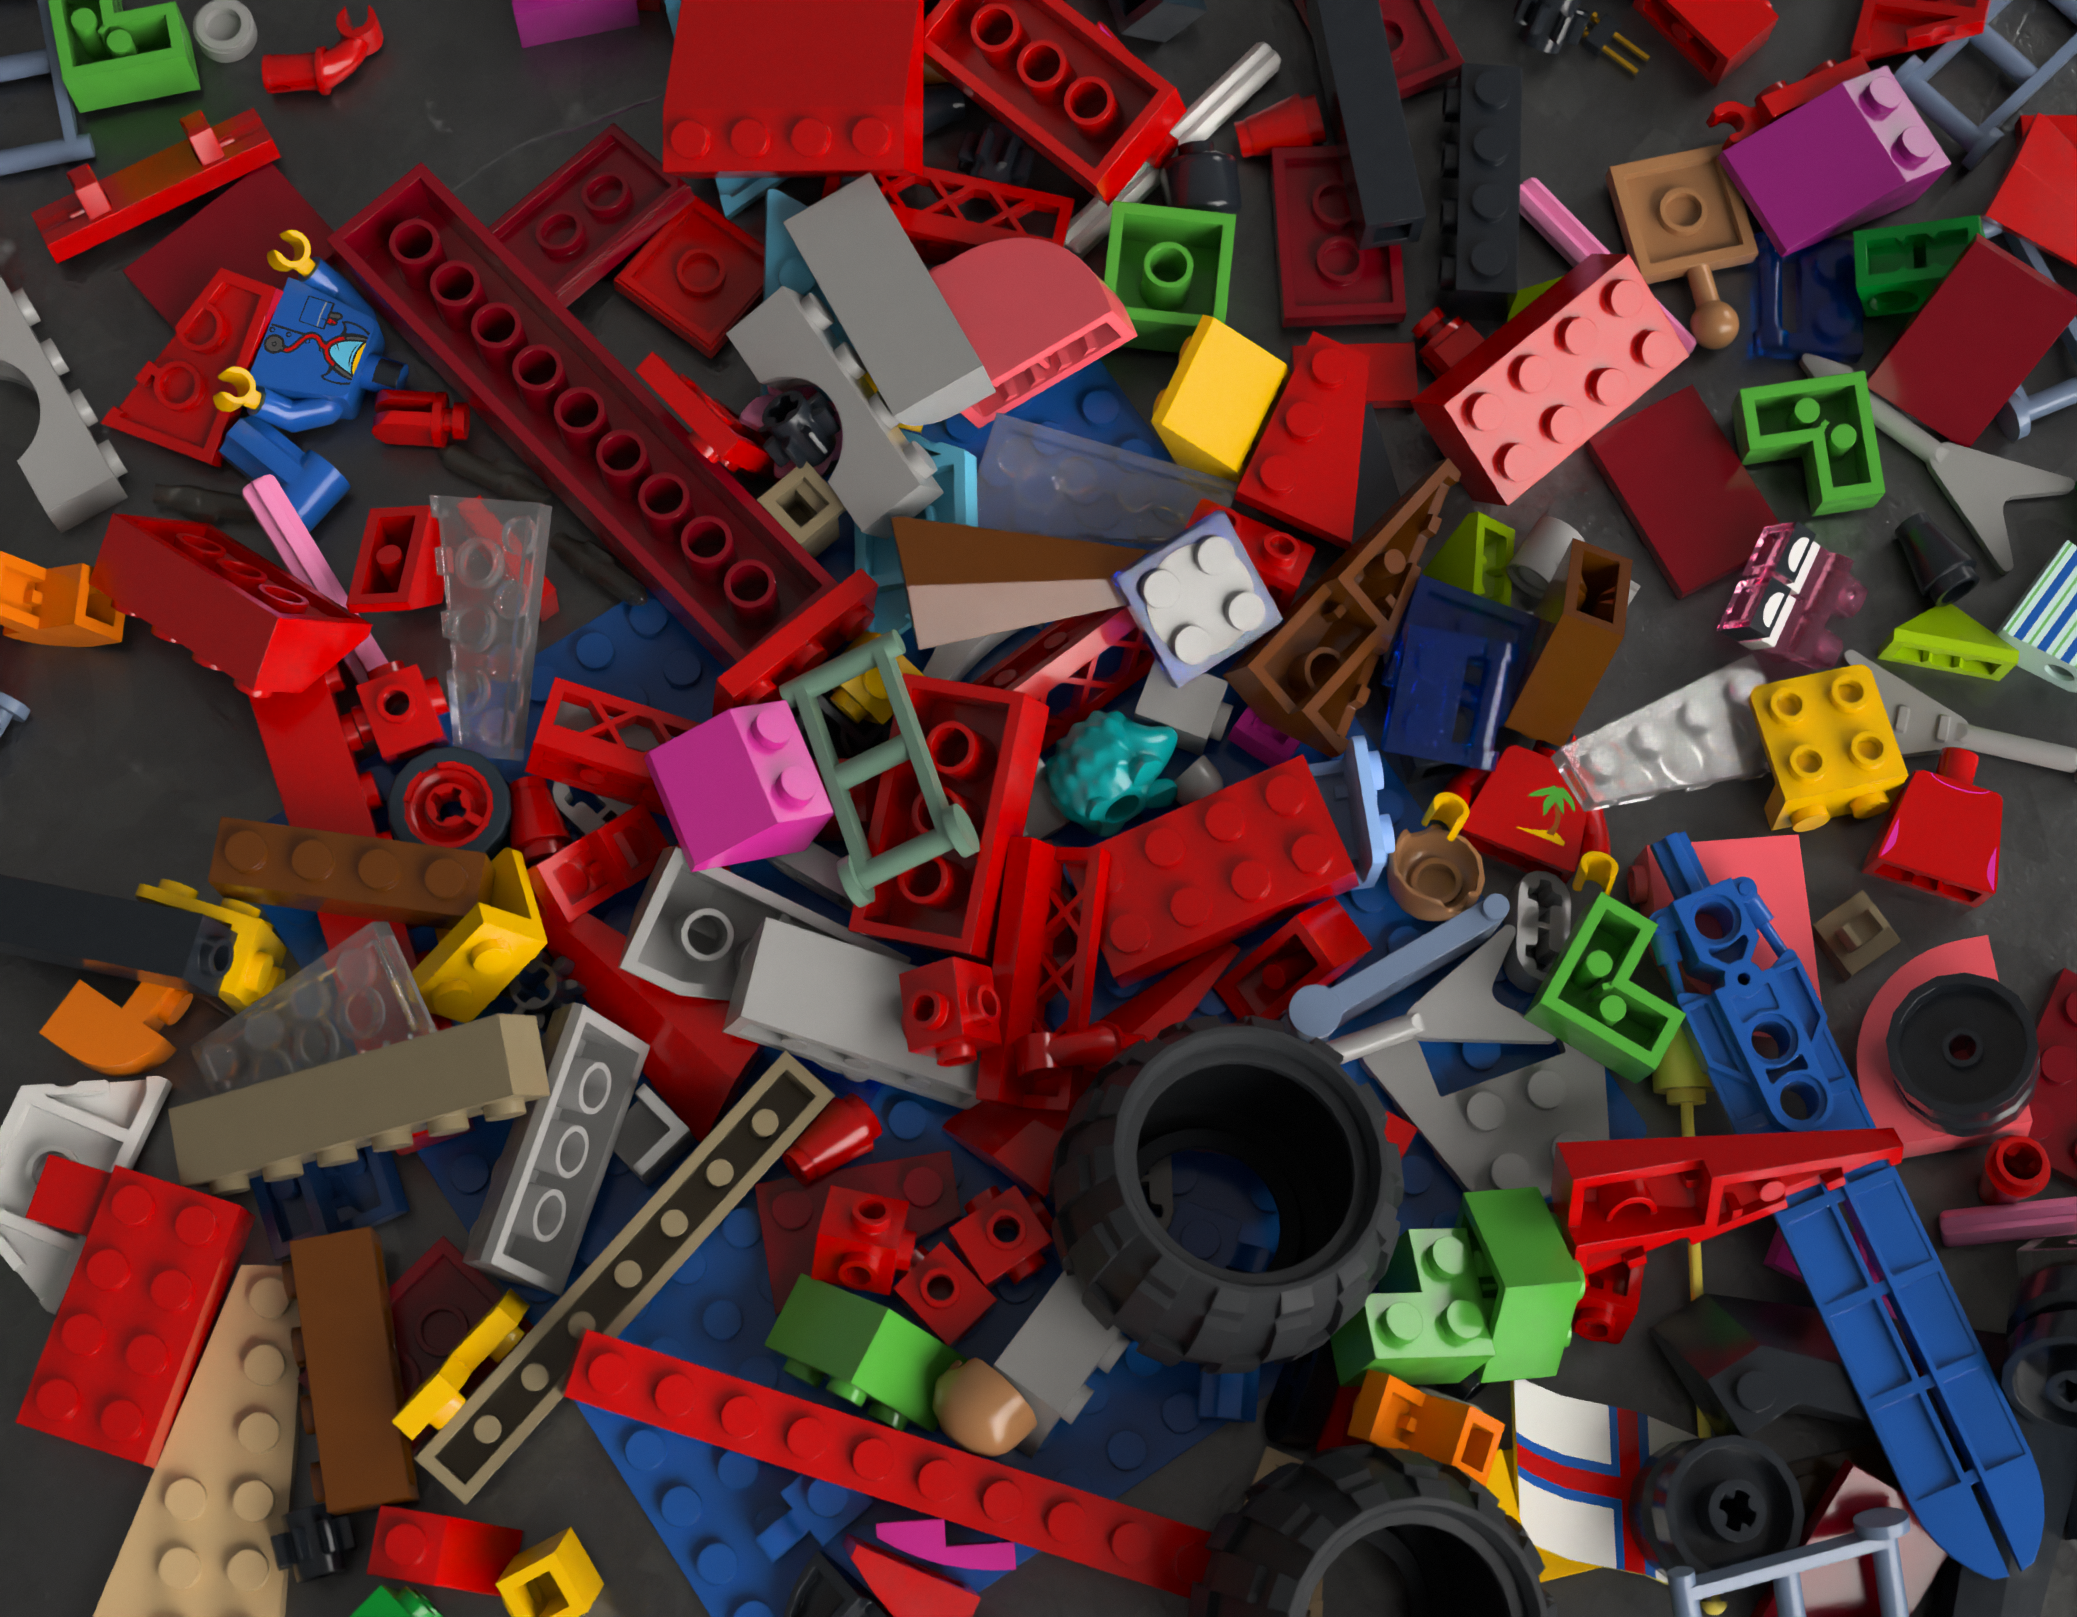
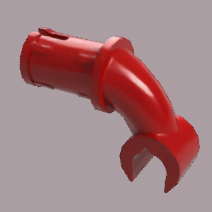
[261,5,384,95]
[1013,1020,1152,1081]

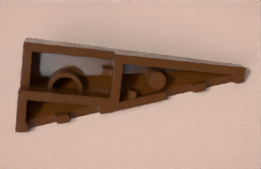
[1222,458,1461,758]
[890,515,1167,650]

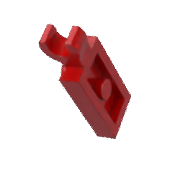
[1706,55,1871,151]

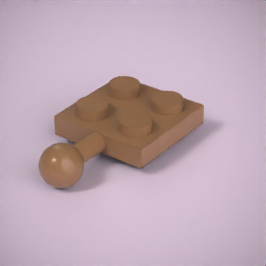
[1605,143,1759,350]

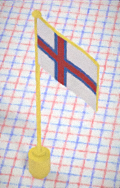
[1510,1026,1727,1615]

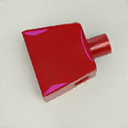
[1861,747,2003,908]

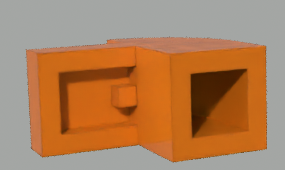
[0,550,125,647]
[39,979,193,1077]
[1347,1369,1505,1487]

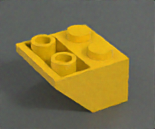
[1151,315,1292,495]

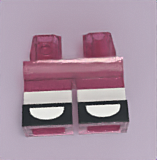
[1717,521,1868,670]

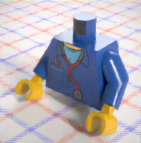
[213,230,409,433]

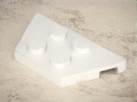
[0,1076,173,1315]

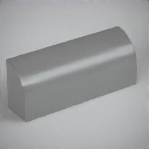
[783,172,996,426]
[722,917,982,1110]

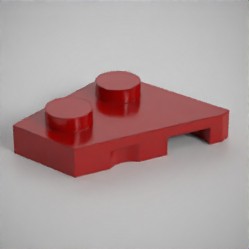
[1851,0,1992,62]

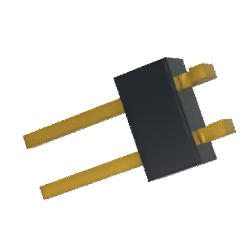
[1582,11,1650,75]

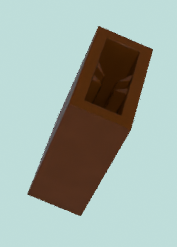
[1504,538,1633,748]

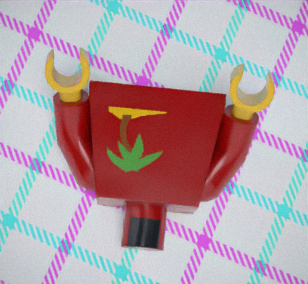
[1421,733,1619,896]

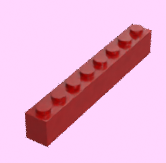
[248,663,476,1156]

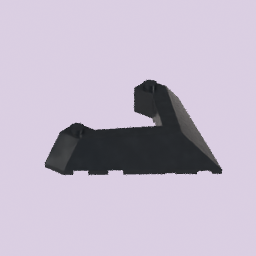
[1649,1293,2077,1617]

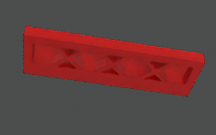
[821,166,1075,265]
[970,602,1173,753]
[525,677,701,817]
[975,836,1111,1113]

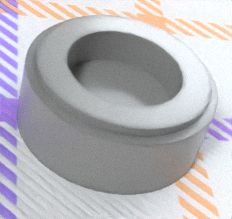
[193,0,258,63]

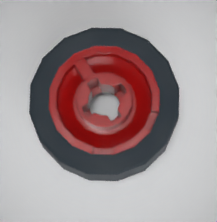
[387,746,511,861]

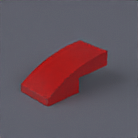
[526,802,670,928]

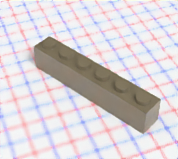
[168,1014,551,1197]

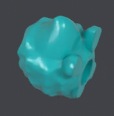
[1045,711,1178,837]

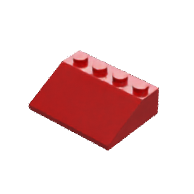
[663,0,924,179]

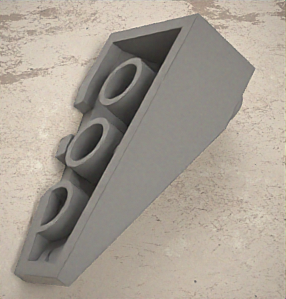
[618,846,911,1001]

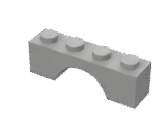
[0,276,128,533]
[726,286,944,540]

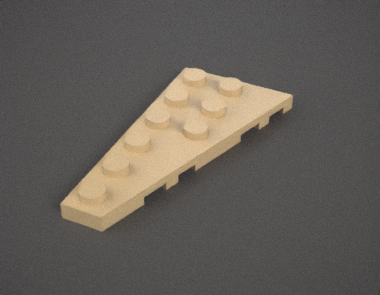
[93,1265,305,1617]

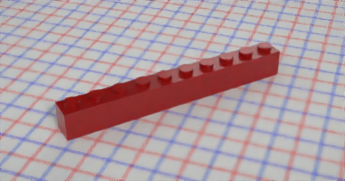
[560,1327,1213,1599]

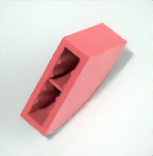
[928,238,1138,429]
[1627,834,1822,1037]
[1855,935,2033,1159]

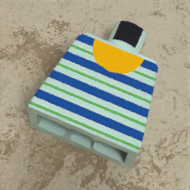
[1995,540,2077,693]

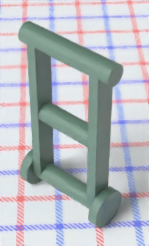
[779,629,980,907]

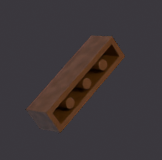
[208,816,496,930]
[282,1226,420,1516]

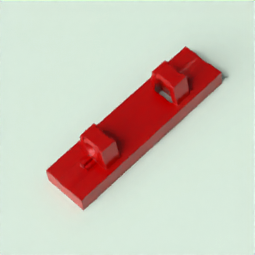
[31,107,281,264]

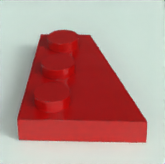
[100,268,284,468]
[1234,331,1370,550]
[635,351,781,483]
[712,568,879,718]

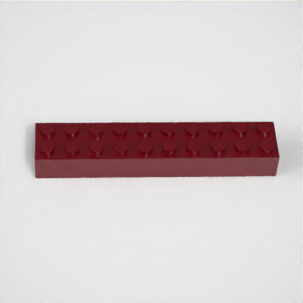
[326,162,839,670]

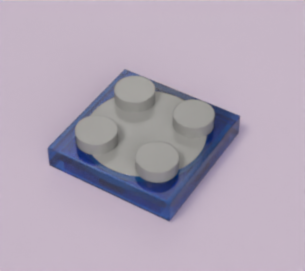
[1110,510,1285,688]

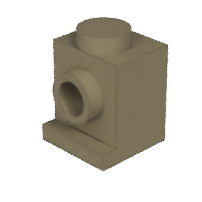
[757,461,846,559]

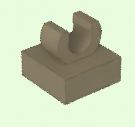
[1811,890,1901,981]

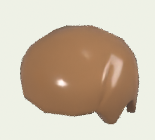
[1386,824,1485,921]
[932,1358,1037,1457]

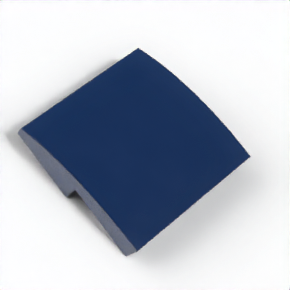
[250,1145,410,1261]

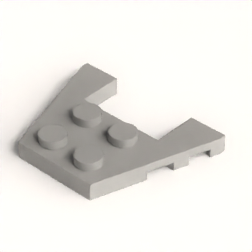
[1358,1038,1610,1198]

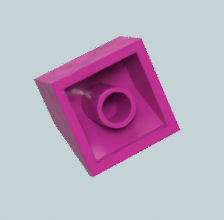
[644,700,835,872]

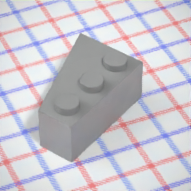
[992,1270,1131,1459]

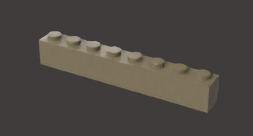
[415,1050,835,1505]

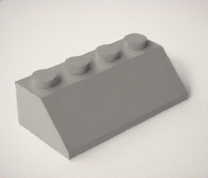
[462,1002,650,1296]

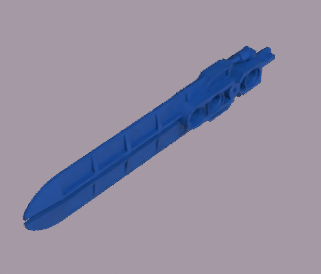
[1648,831,2045,1580]

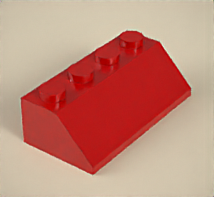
[89,513,373,698]

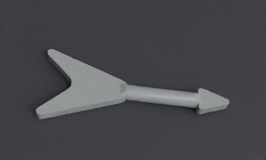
[1799,353,2075,575]
[1841,649,2077,783]
[1325,924,1557,1065]

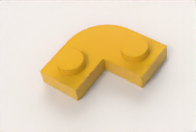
[392,1288,530,1440]

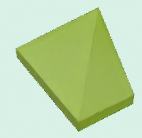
[1423,511,1515,650]
[1877,604,2019,681]

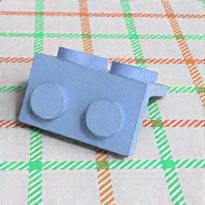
[1308,735,1395,891]

